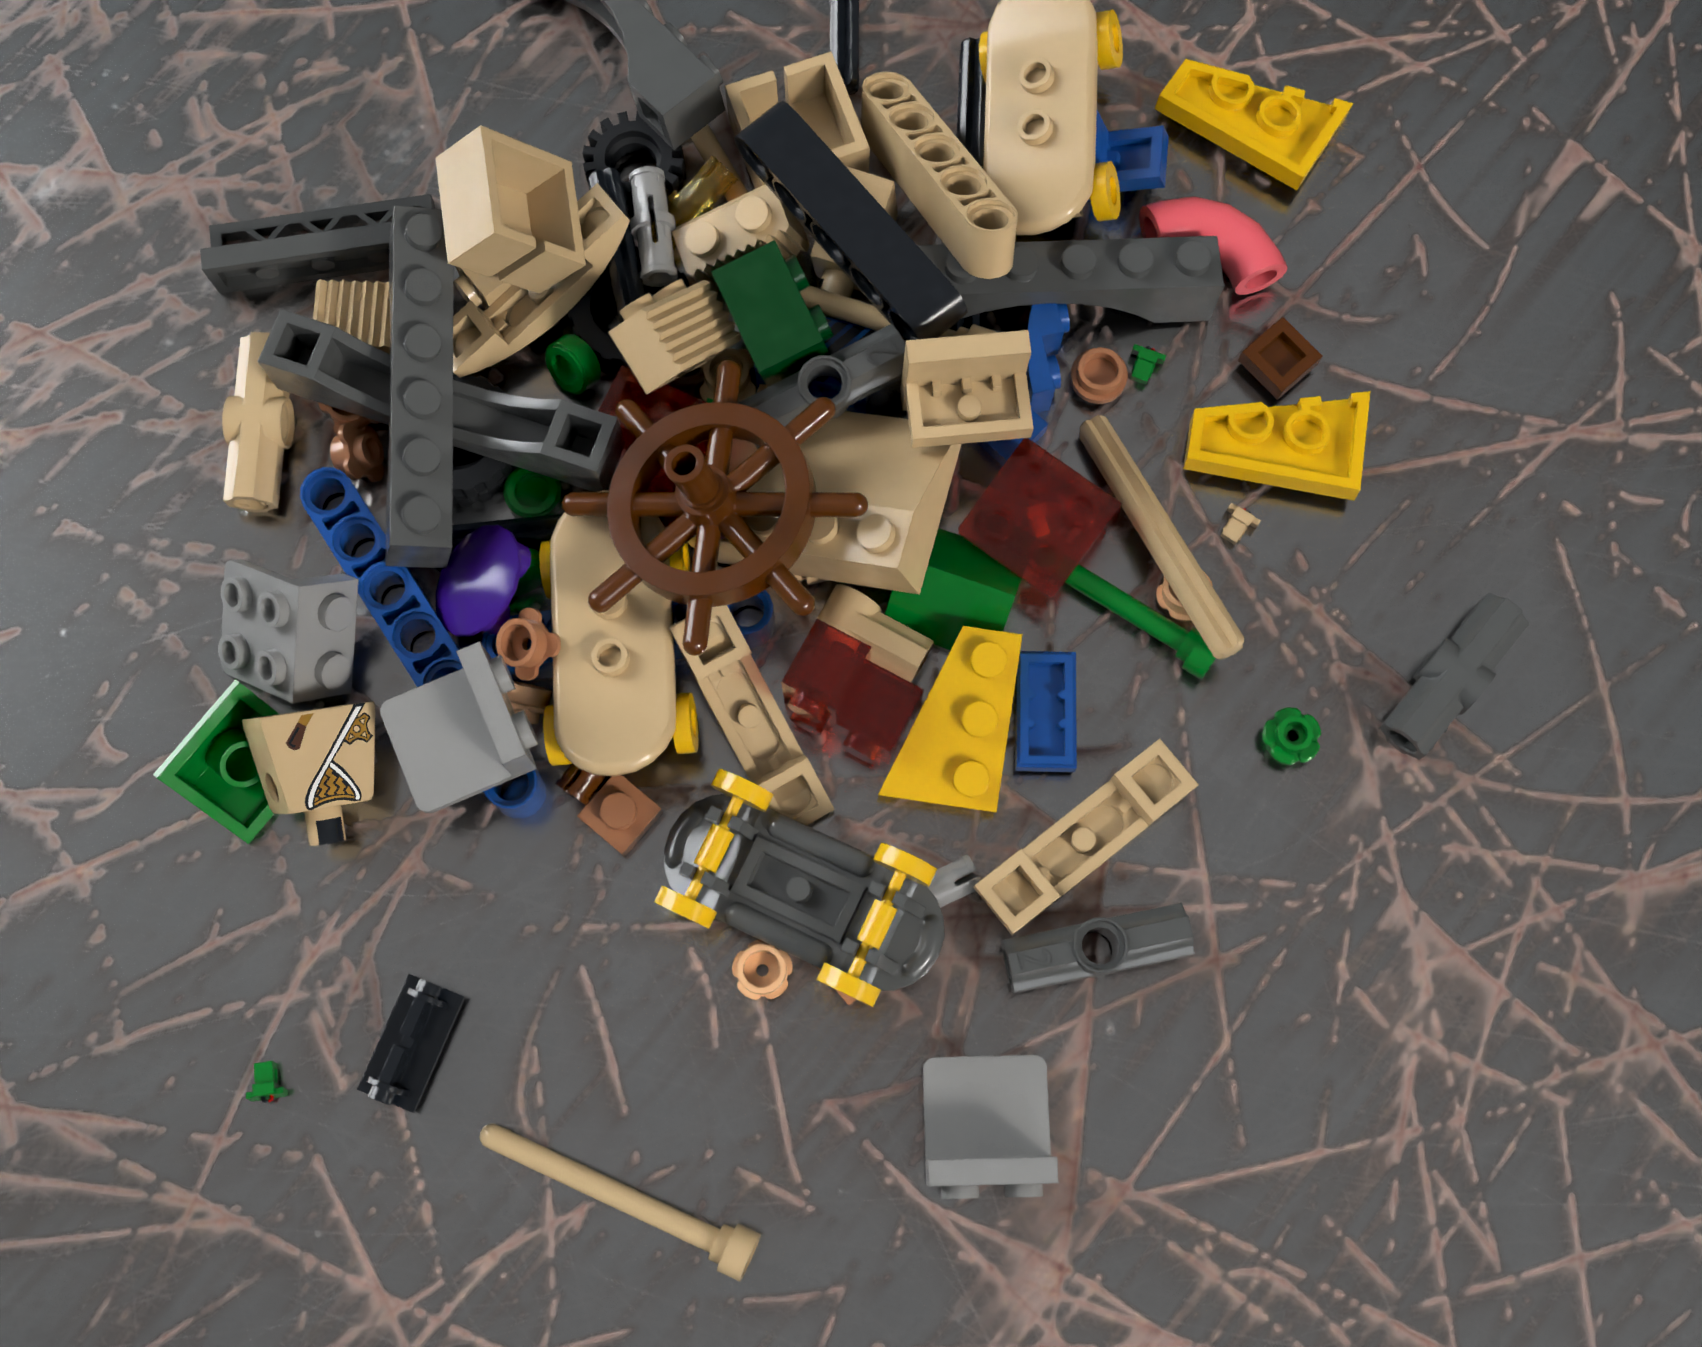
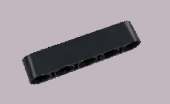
[734,100,968,341]

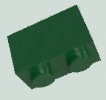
[711,240,834,387]

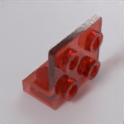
[958,438,1122,598]

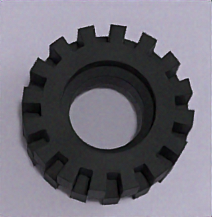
[582,111,687,220]

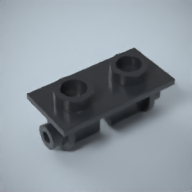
[357,974,465,1113]

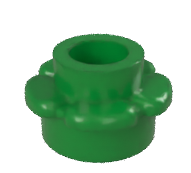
[1262,707,1321,765]

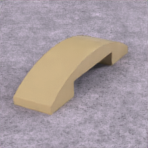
[453,183,630,378]
[669,605,835,825]
[973,738,1199,935]

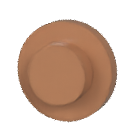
[1070,347,1128,404]

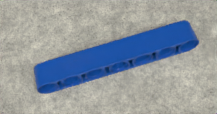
[300,467,546,818]

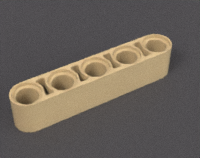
[861,72,1018,279]

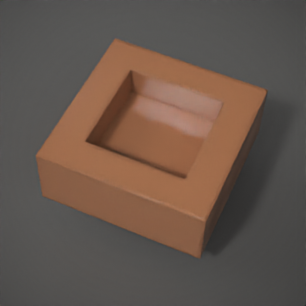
[577,775,664,858]

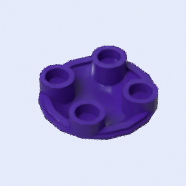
[435,524,531,637]

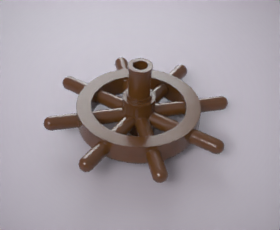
[562,360,868,656]

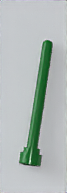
[974,509,1216,680]

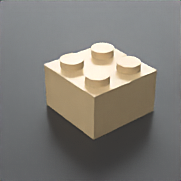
[725,51,870,189]
[435,125,586,294]

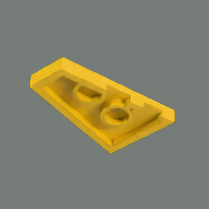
[1154,59,1353,191]
[1183,391,1371,501]
[878,626,1023,813]

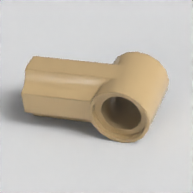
[807,584,934,688]

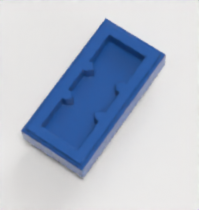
[1015,651,1077,772]

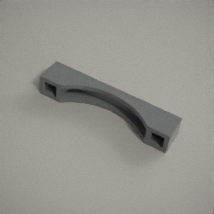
[565,0,725,150]
[385,205,454,568]
[917,236,1224,323]
[257,309,625,492]

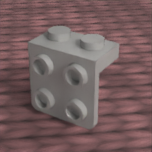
[218,559,359,704]
[380,641,538,813]
[923,1055,1059,1199]

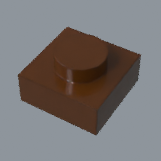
[1238,317,1323,400]

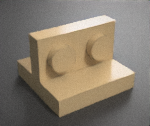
[900,330,1034,448]

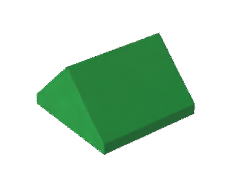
[885,528,1028,653]
[153,679,280,844]

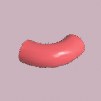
[1139,196,1288,295]

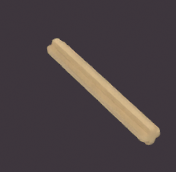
[1079,415,1244,660]

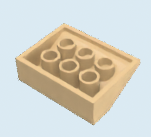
[687,411,961,595]

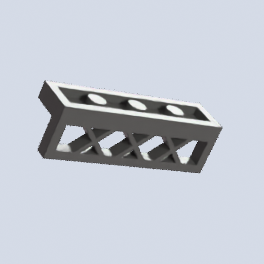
[200,194,435,294]

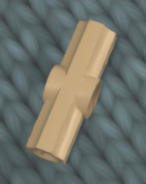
[222,332,295,512]

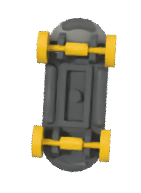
[654,769,945,1007]

